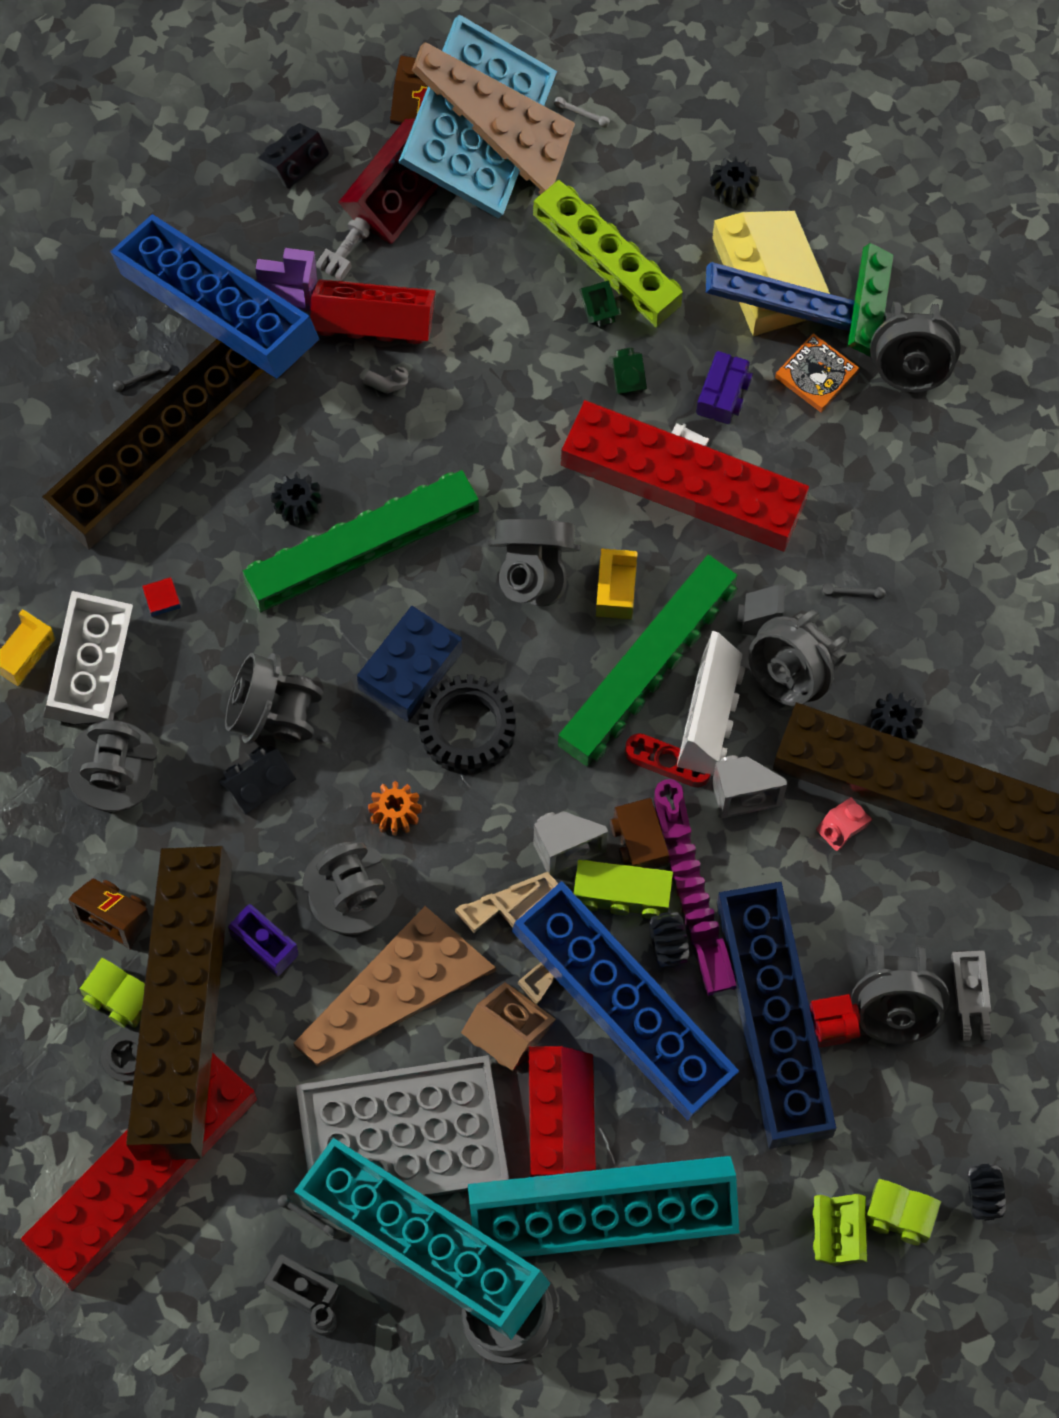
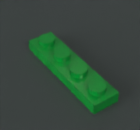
[848,243,893,357]

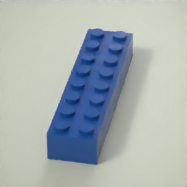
[110,214,319,379]
[512,881,739,1121]

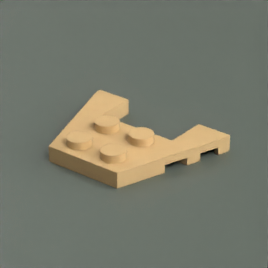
[455,872,558,1005]

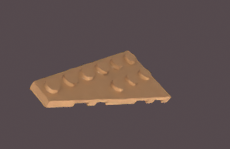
[412,42,575,194]
[294,906,496,1067]

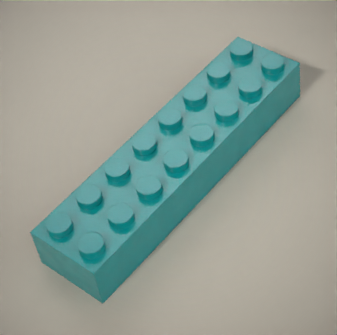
[294,1137,551,1340]
[468,1156,740,1257]

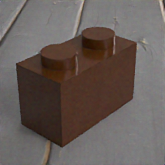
[610,797,669,869]

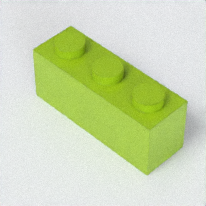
[574,859,673,919]

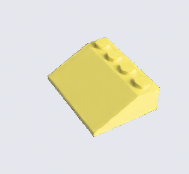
[712,211,830,336]

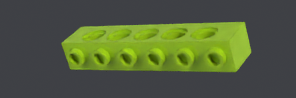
[533,180,683,327]

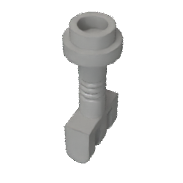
[316,217,371,281]

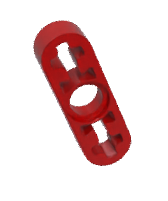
[625,733,711,788]

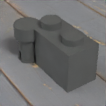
[264,1254,340,1336]

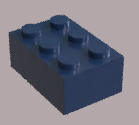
[357,606,463,722]

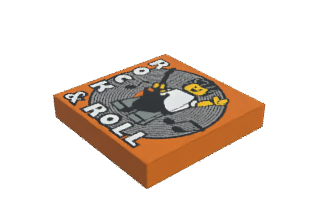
[775,333,859,413]

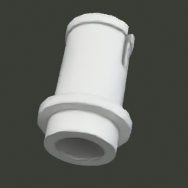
[672,423,709,446]

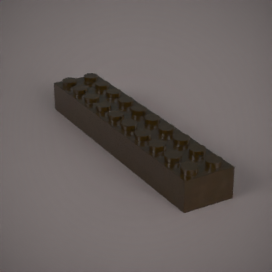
[42,339,276,550]
[773,702,1059,871]
[126,846,232,1161]

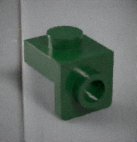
[579,280,622,326]
[609,348,647,394]

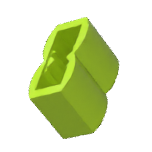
[79,958,145,1028]
[866,1179,941,1245]

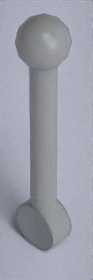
[554,97,610,127]

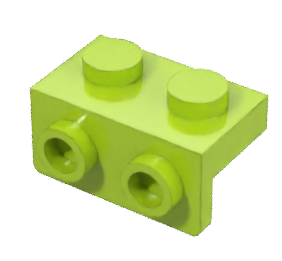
[813,1194,867,1266]

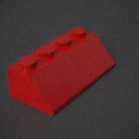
[310,279,436,344]
[528,1046,596,1177]

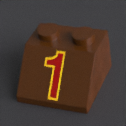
[390,56,428,125]
[68,878,150,949]

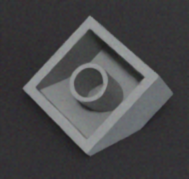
[712,755,787,819]
[533,811,608,876]

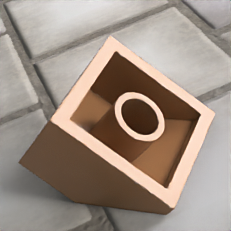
[461,982,556,1071]

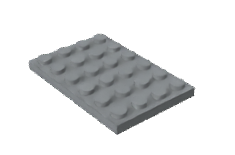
[296,1055,509,1215]

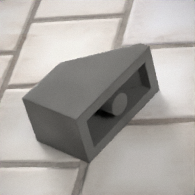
[737,584,786,635]

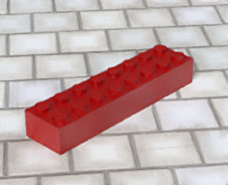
[561,400,810,552]
[21,1053,257,1291]

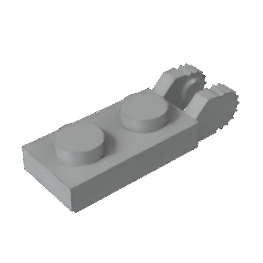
[951,951,991,1041]

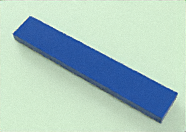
[706,262,855,331]

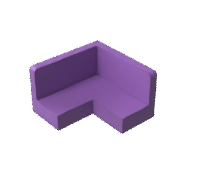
[256,248,317,311]

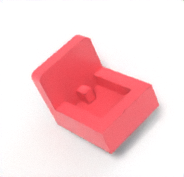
[816,797,873,851]

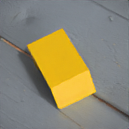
[596,548,638,619]
[0,609,55,686]

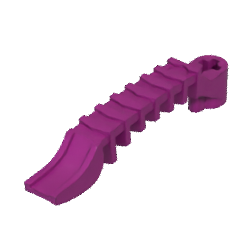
[654,779,736,996]

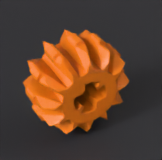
[368,781,422,836]

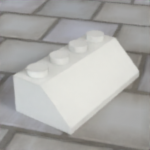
[43,591,133,724]
[677,631,745,776]

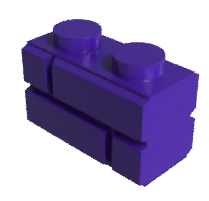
[696,351,753,424]
[228,904,299,977]

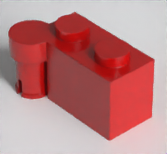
[809,994,860,1048]

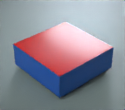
[142,577,181,617]

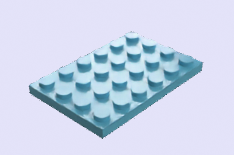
[398,15,557,218]

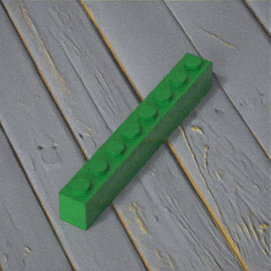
[242,470,479,613]
[558,554,738,767]

